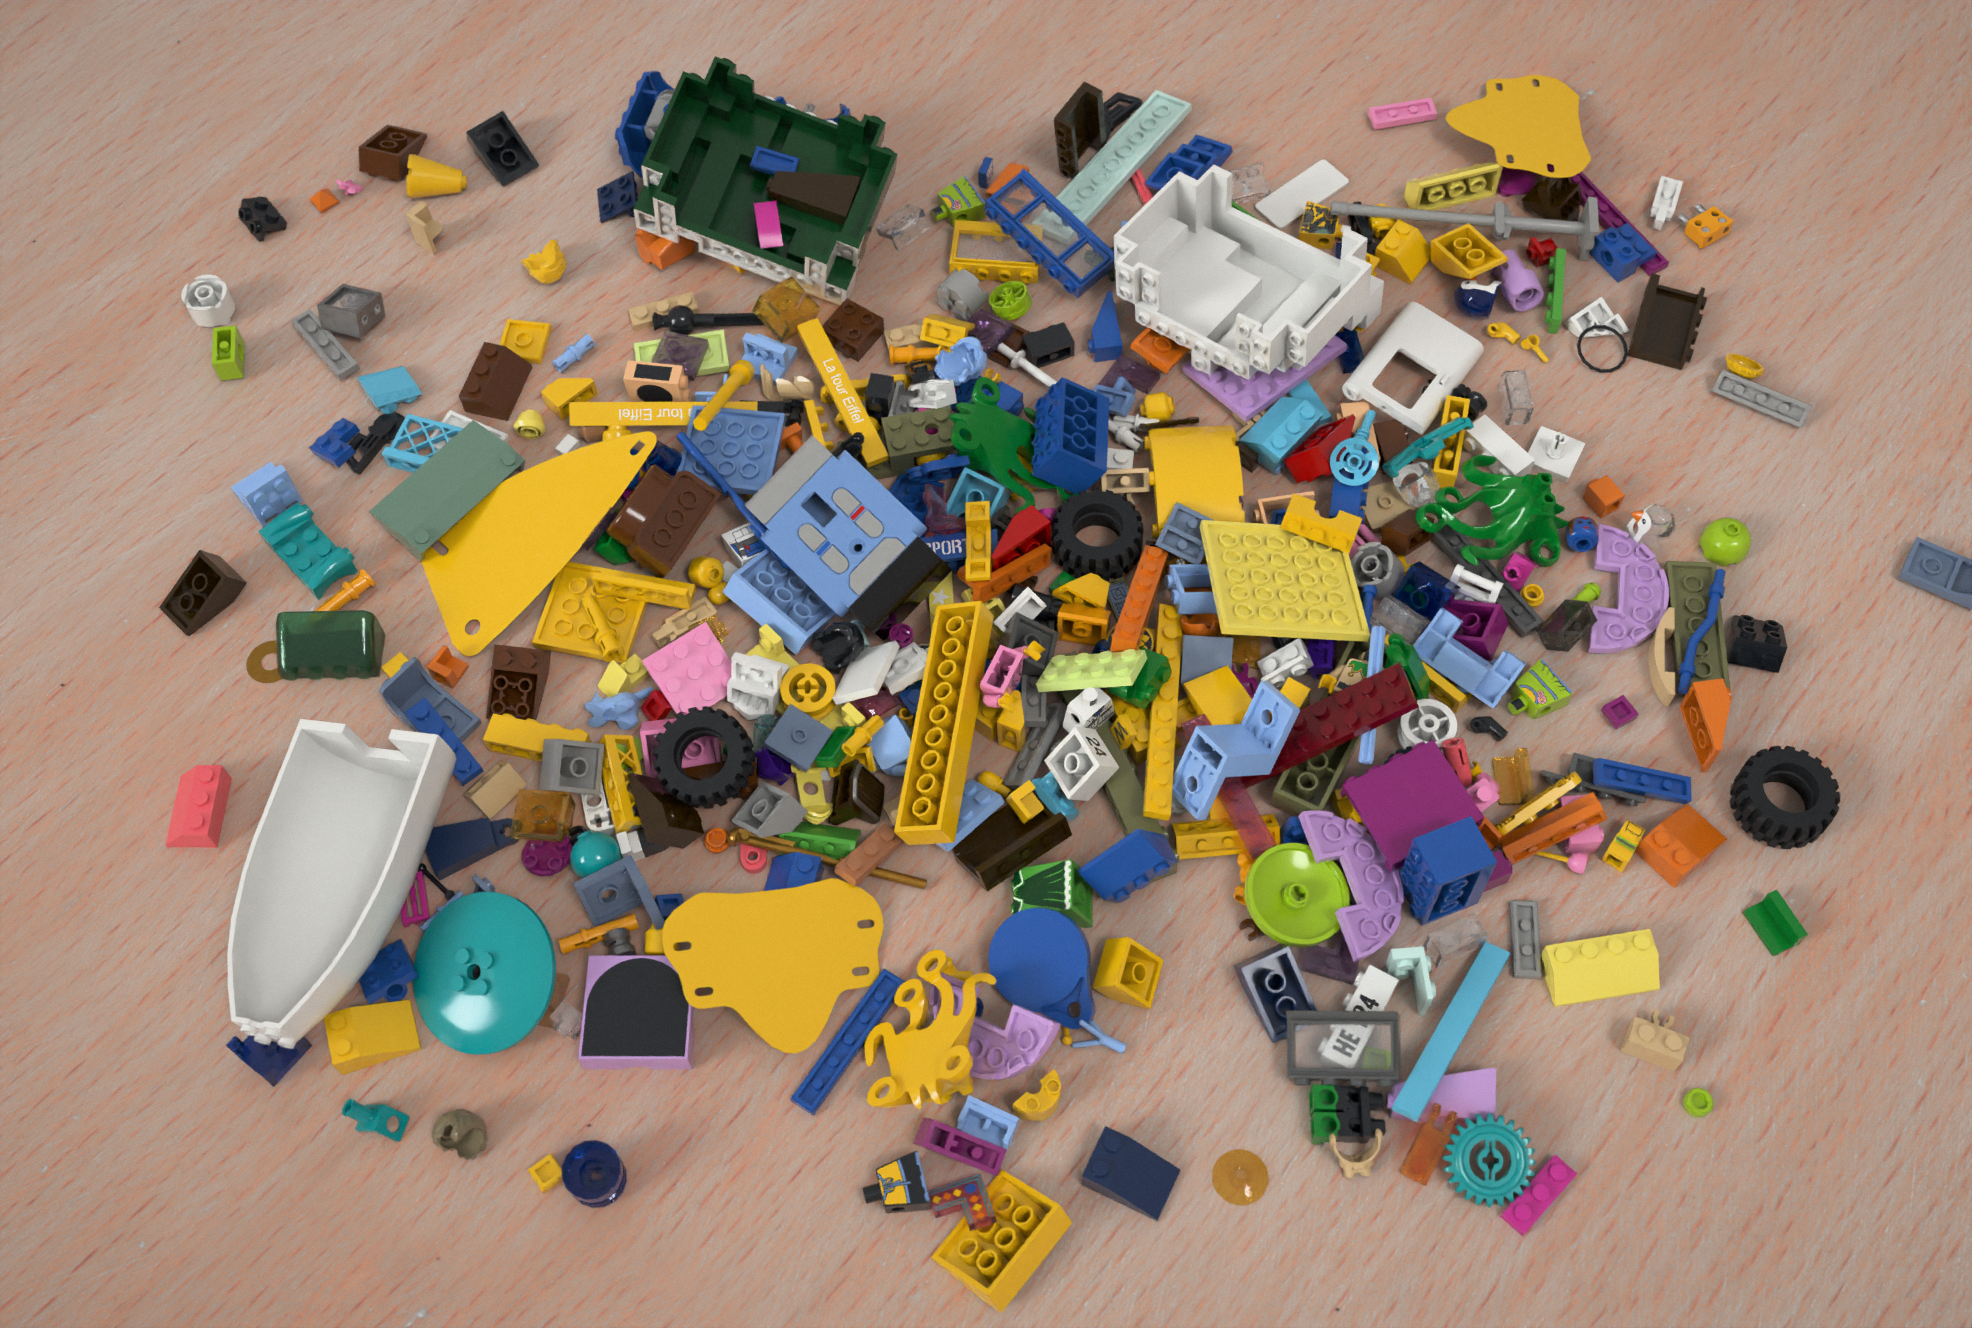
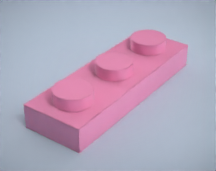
[1368,98,1437,130]

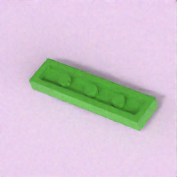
[1544,248,1566,334]

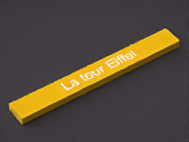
[797,318,889,468]
[569,401,758,426]

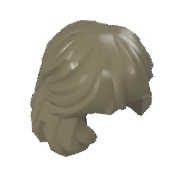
[432,1109,487,1160]

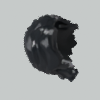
[812,621,865,674]

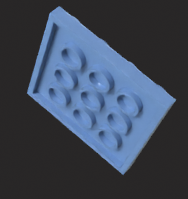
[677,405,786,495]

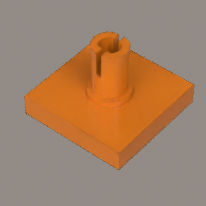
[1130,327,1191,374]

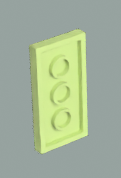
[634,330,730,377]
[1036,649,1147,692]

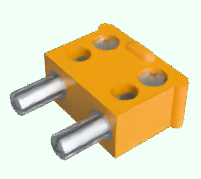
[1678,203,1733,249]

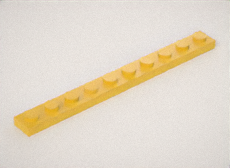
[1143,603,1183,821]

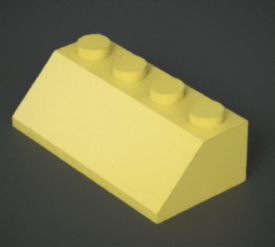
[1404,162,1503,211]
[1541,929,1660,1007]

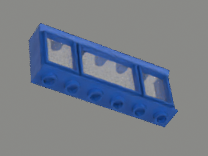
[984,168,1115,299]

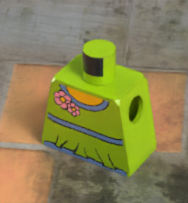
[931,176,986,227]
[1507,659,1573,719]

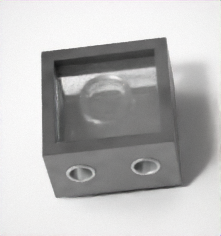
[317,284,385,338]

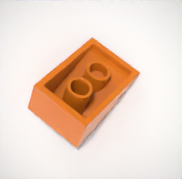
[1680,678,1732,773]
[1635,803,1727,888]

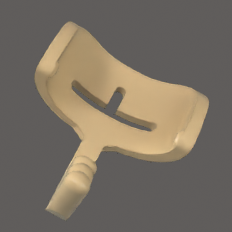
[760,364,815,401]

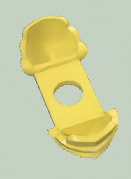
[791,762,833,825]

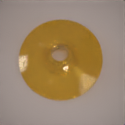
[1212,1149,1268,1206]

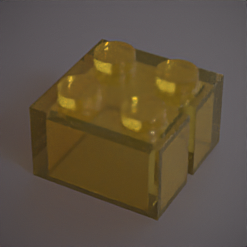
[752,276,821,343]

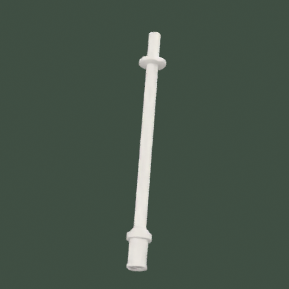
[997,343,1144,453]

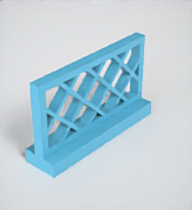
[382,414,464,473]

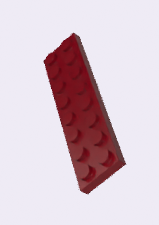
[1225,662,1419,795]

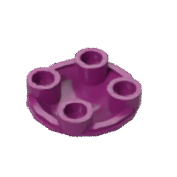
[1497,161,1536,197]
[522,830,572,877]

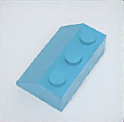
[1238,396,1323,472]

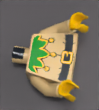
[1318,652,1385,695]

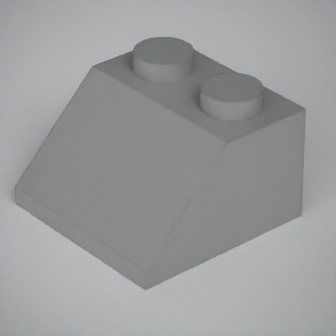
[539,739,604,795]
[731,781,808,838]

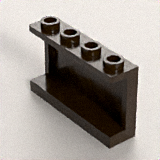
[1054,81,1106,179]
[1627,273,1707,370]
[951,790,1072,892]

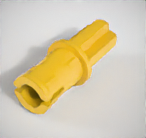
[841,715,884,757]

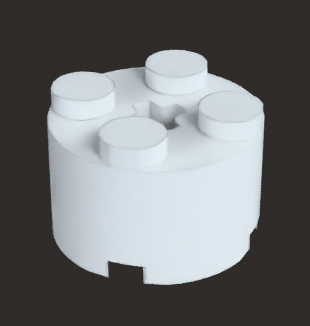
[181,275,236,327]

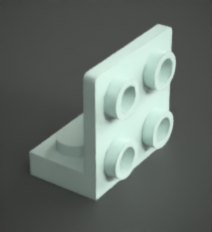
[1384,946,1436,1016]

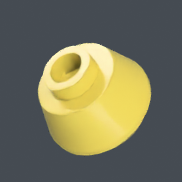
[514,410,546,439]

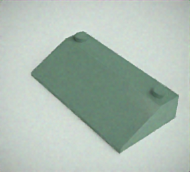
[369,420,525,562]

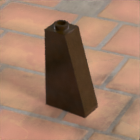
[766,171,861,225]

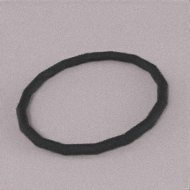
[1577,325,1628,373]

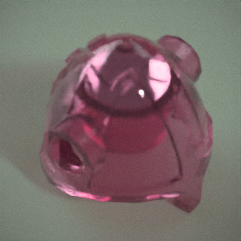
[857,689,902,722]

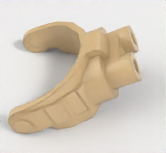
[1329,1129,1382,1178]

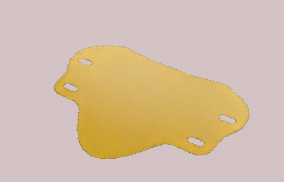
[1445,75,1591,178]
[662,878,884,1054]

